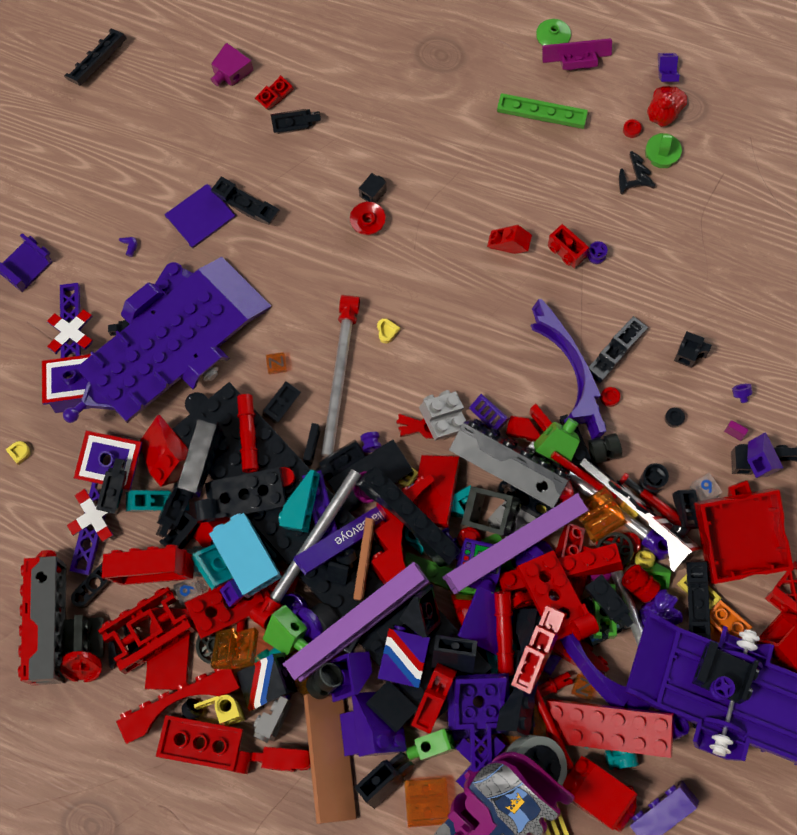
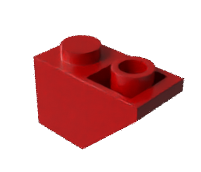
[487,225,532,254]

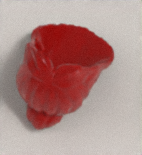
[647,86,687,127]

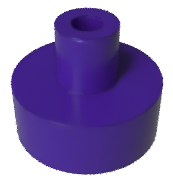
[732,383,753,403]

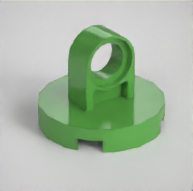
[645,133,682,168]

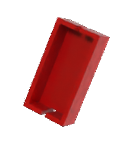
[102,545,194,586]

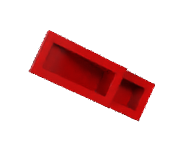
[411,663,457,734]

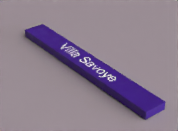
[293,483,415,575]

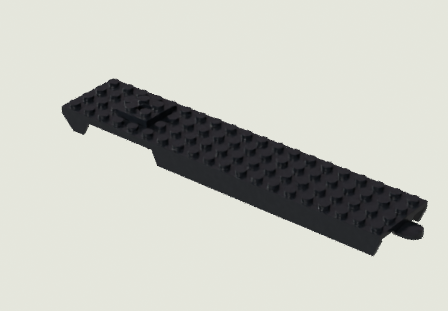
[172,382,492,720]

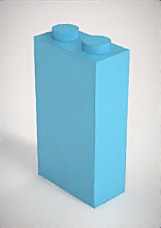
[209,513,282,598]

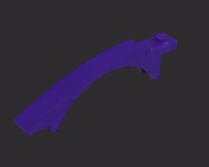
[531,299,606,439]
[549,595,650,711]

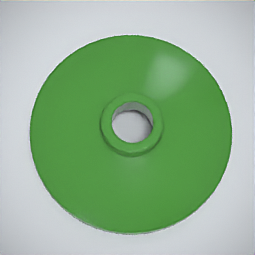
[536,19,571,46]

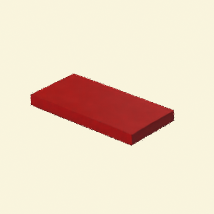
[415,455,460,527]
[145,608,192,690]

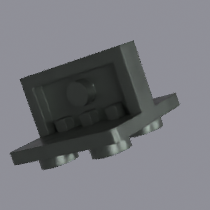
[63,615,104,658]

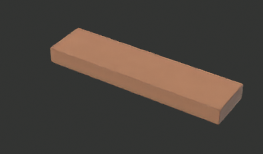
[353,518,376,601]

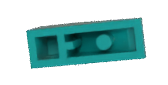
[278,470,320,533]
[126,490,189,512]

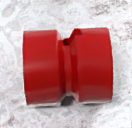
[621,565,660,603]

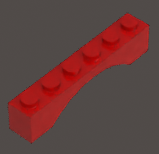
[499,543,624,599]
[116,663,241,744]

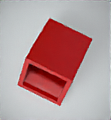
[756,612,797,673]

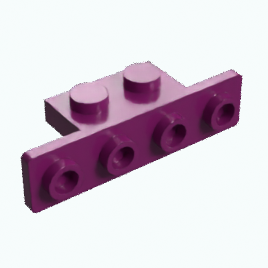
[542,38,612,70]

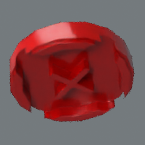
[60,651,102,682]

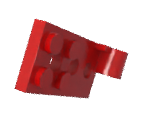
[516,550,599,641]
[184,583,273,640]
[156,715,252,775]

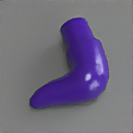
[119,237,137,257]

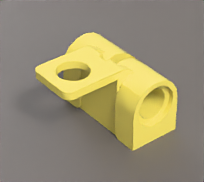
[194,695,245,726]

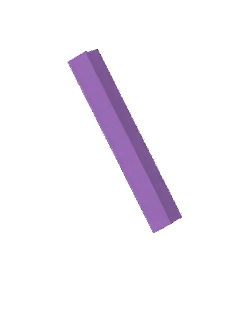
[443,493,588,594]
[283,562,430,682]

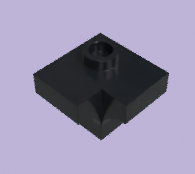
[674,331,712,368]

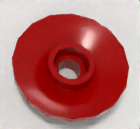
[350,202,386,235]

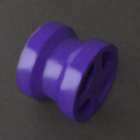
[588,241,608,264]
[360,432,382,453]
[709,676,735,701]

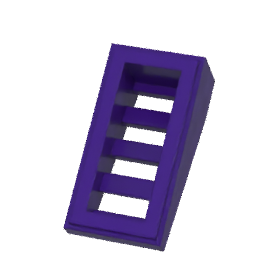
[469,394,510,431]

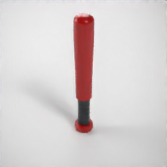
[619,473,682,526]

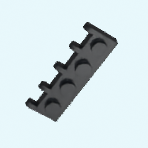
[64,28,127,86]

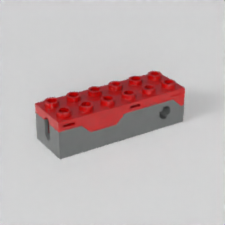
[18,550,67,685]

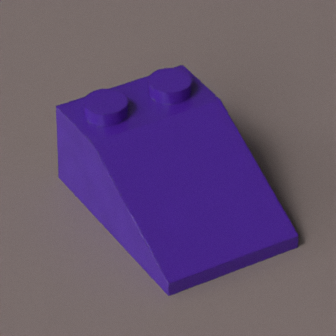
[352,692,407,757]

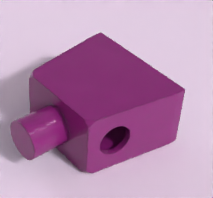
[211,43,253,86]

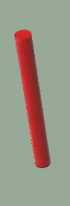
[550,451,617,500]
[535,688,574,770]

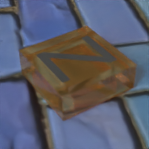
[266,352,287,375]
[571,674,595,701]

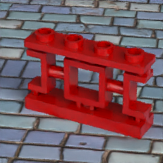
[98,587,195,675]

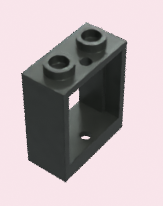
[461,486,521,536]

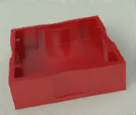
[694,488,794,584]

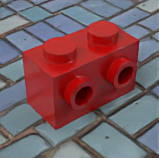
[548,224,589,269]

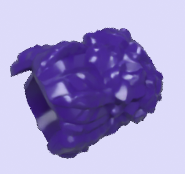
[639,589,683,626]

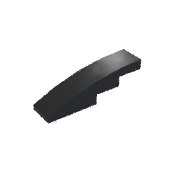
[589,316,648,383]

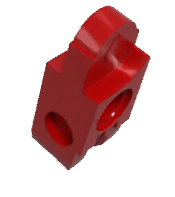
[251,747,311,772]

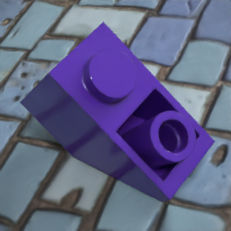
[747,433,783,478]

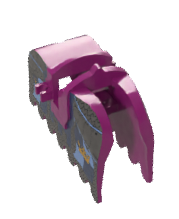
[434,752,575,835]

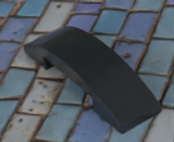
[211,176,280,225]
[686,562,711,640]

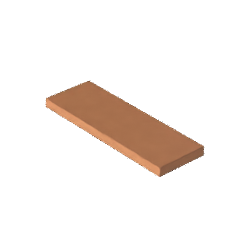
[304,694,356,824]

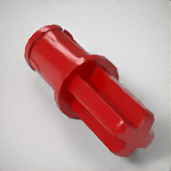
[537,672,573,697]

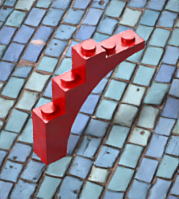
[371,474,435,585]

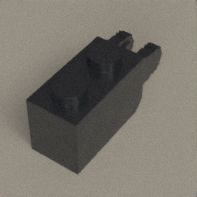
[354,752,414,809]

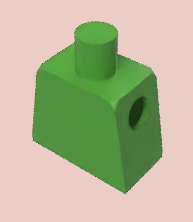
[534,418,580,465]
[263,605,309,655]
[406,728,457,760]

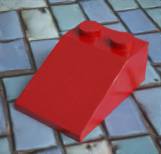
[140,415,189,487]
[563,756,638,830]

